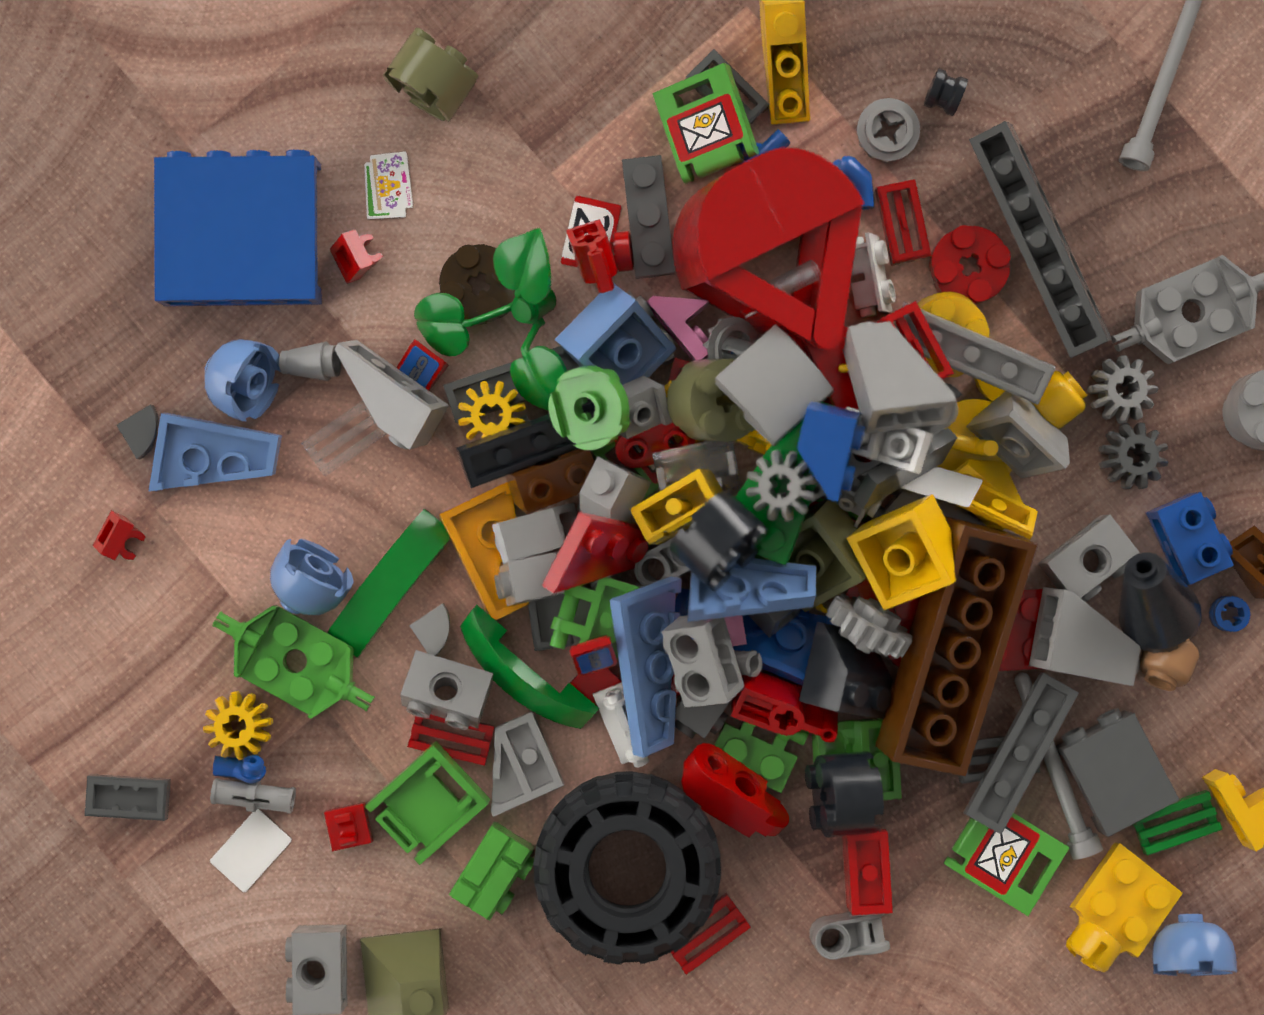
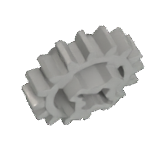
[826,594,913,658]

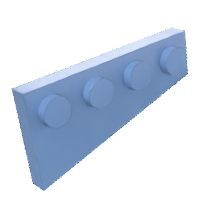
[610,576,682,758]

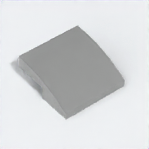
[715,324,834,447]

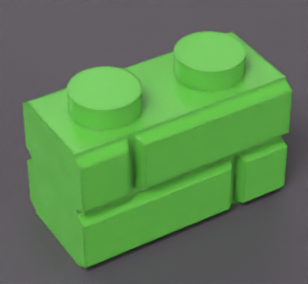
[449,821,534,920]

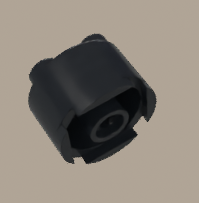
[670,491,769,591]
[805,751,884,838]

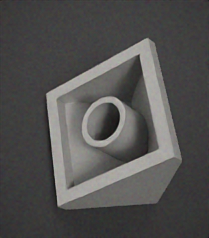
[966,391,1070,478]

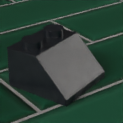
[799,622,893,719]

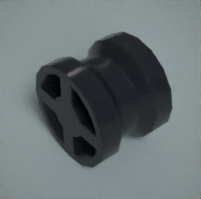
[923,68,968,116]

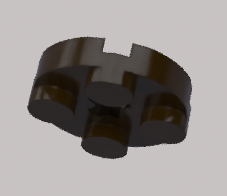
[439,244,515,325]

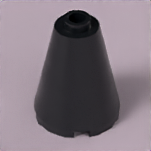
[1119,553,1202,653]

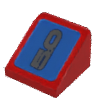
[396,339,449,391]
[569,635,617,676]

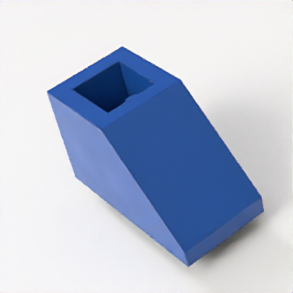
[797,401,866,502]

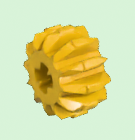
[458,381,526,440]
[203,691,274,760]

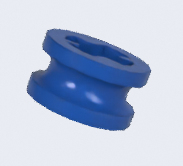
[1209,596,1251,632]

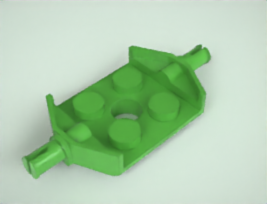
[212,605,375,719]

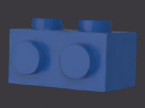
[1146,492,1234,585]

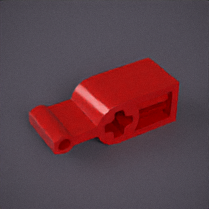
[566,219,618,293]
[731,672,838,742]

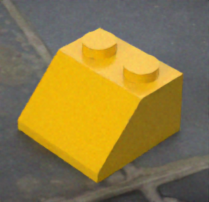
[847,494,955,610]

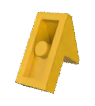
[1202,769,1264,852]

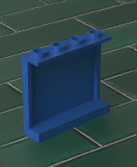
[154,150,322,307]

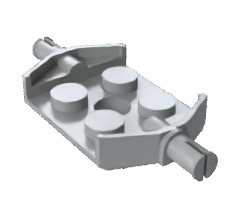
[1111,255,1264,364]

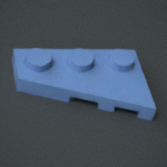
[149,412,282,491]
[688,558,816,622]

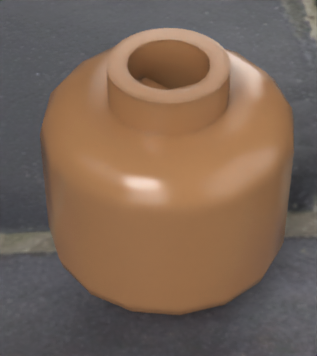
[1140,638,1200,691]

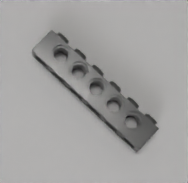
[969,121,1112,358]

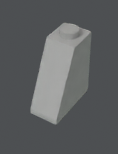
[843,322,956,434]
[1029,587,1141,686]

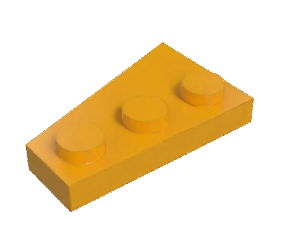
[439,482,529,620]

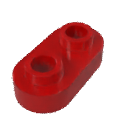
[615,421,695,468]

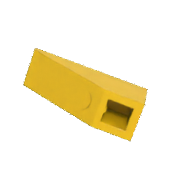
[759,0,810,125]

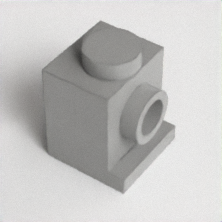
[620,376,672,439]

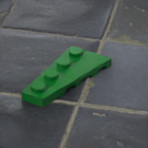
[736,402,839,565]

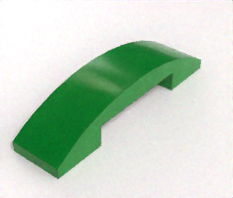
[327,509,451,658]
[460,605,599,729]

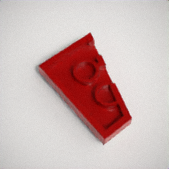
[542,512,648,594]

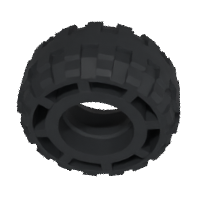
[534,771,721,965]

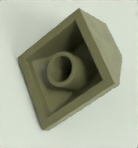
[763,497,866,612]
[360,928,449,1015]

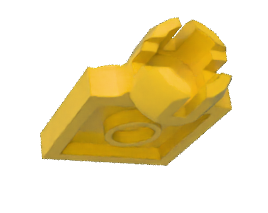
[1066,843,1183,973]

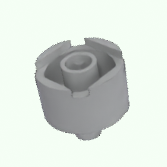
[1222,370,1264,451]

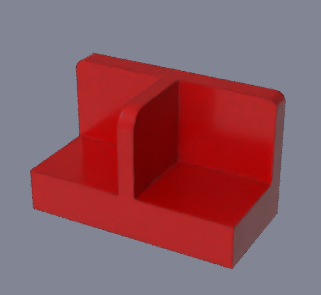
[842,829,893,915]

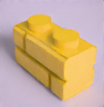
[631,468,723,545]

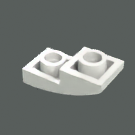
[846,407,933,474]

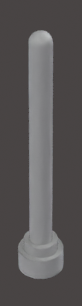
[1119,0,1202,171]
[1014,672,1103,860]

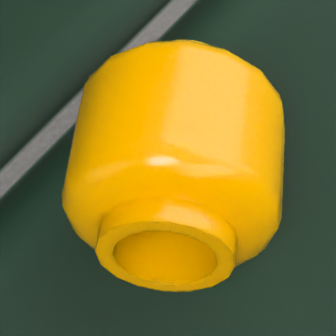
[1031,370,1088,429]

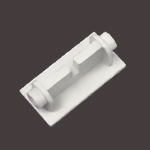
[851,232,896,318]
[593,682,649,767]

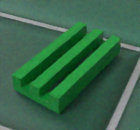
[1133,790,1223,856]

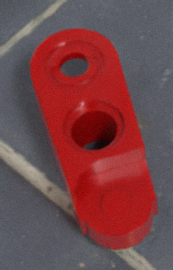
[681,743,789,838]

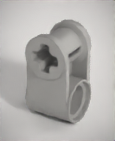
[809,912,890,960]

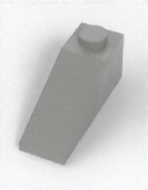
[334,340,449,450]

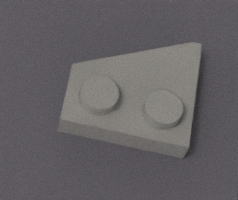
[491,711,564,817]

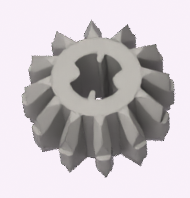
[1087,355,1159,424]
[746,450,818,521]

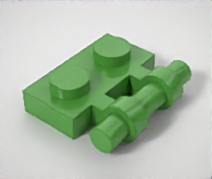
[549,577,639,659]
[714,711,809,793]

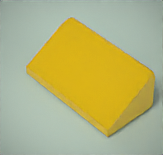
[957,484,1038,540]

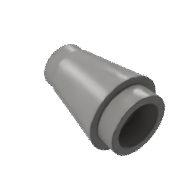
[279,341,341,381]

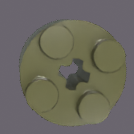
[383,28,479,122]
[667,359,756,442]

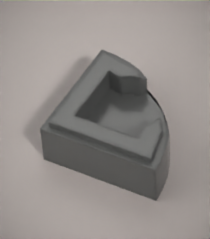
[116,404,159,460]

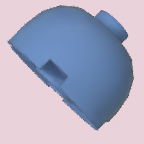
[205,339,281,421]
[270,539,354,615]
[1152,914,1238,976]

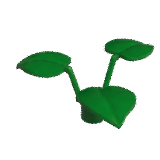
[414,228,567,410]

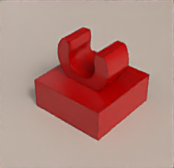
[329,229,383,284]
[93,510,146,561]
[324,802,373,851]

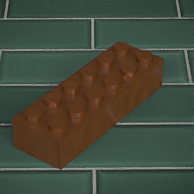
[875,516,1038,777]

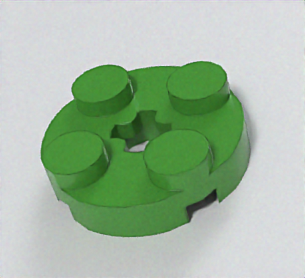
[548,366,630,450]

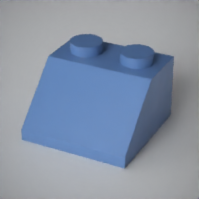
[554,283,677,385]

